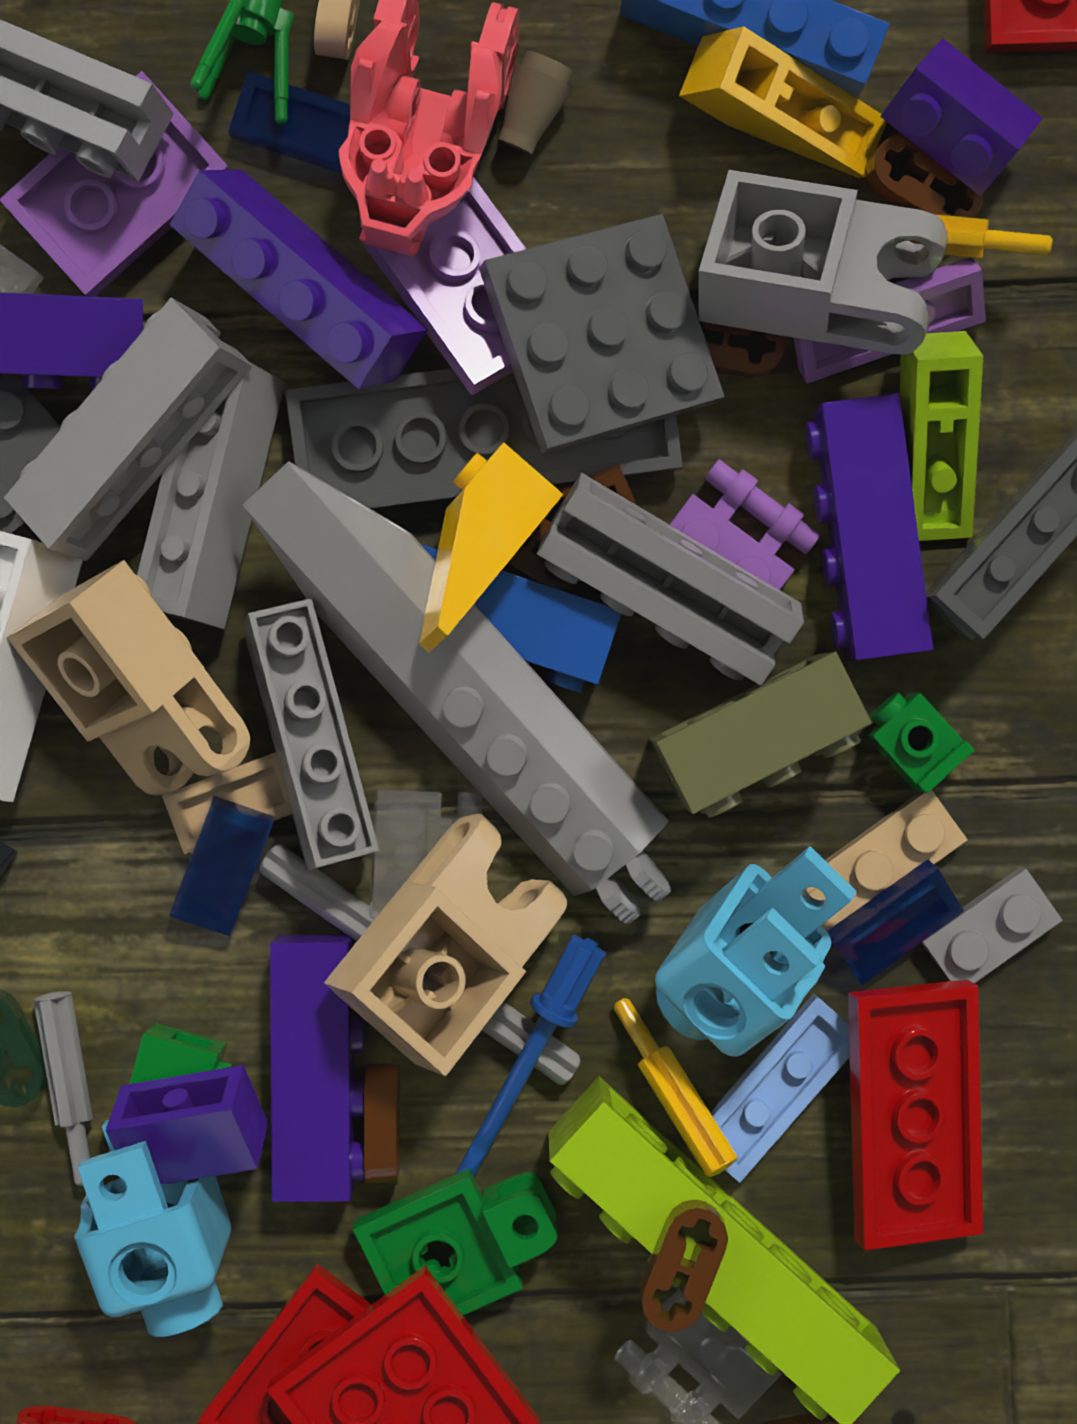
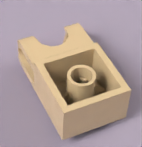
[7,560,250,795]
[324,814,567,1077]

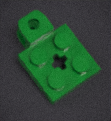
[353,1168,557,1315]

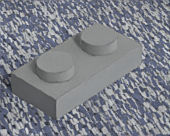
[918,867,1063,983]

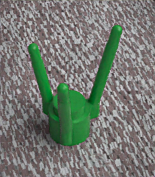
[190,0,295,125]

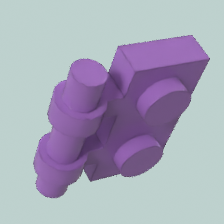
[670,459,820,590]

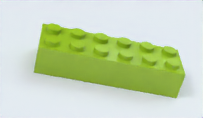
[548,1076,900,1424]

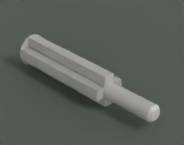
[33,991,93,1186]

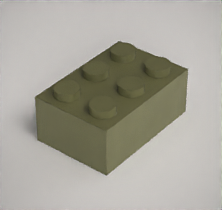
[648,652,872,818]

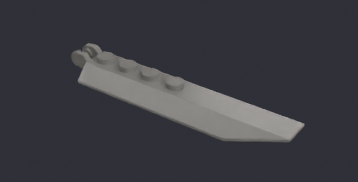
[242,461,671,924]

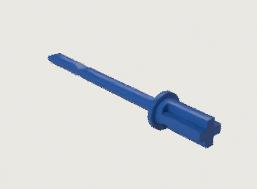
[455,935,606,1178]

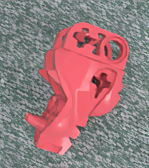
[339,0,520,257]

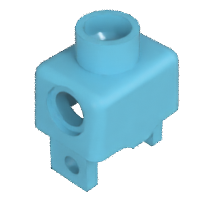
[655,846,857,1057]
[74,1120,232,1337]

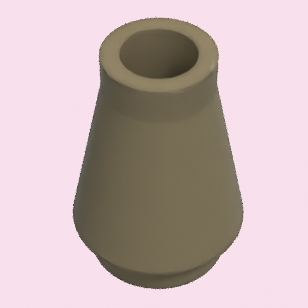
[497,51,573,155]

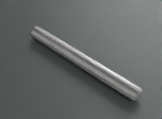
[259,844,581,1085]

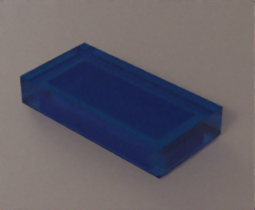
[228,71,350,174]
[169,795,274,936]
[827,859,964,985]

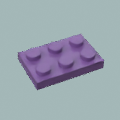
[0,71,230,297]
[364,177,526,396]

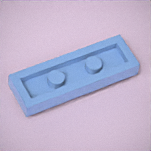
[710,993,850,1183]

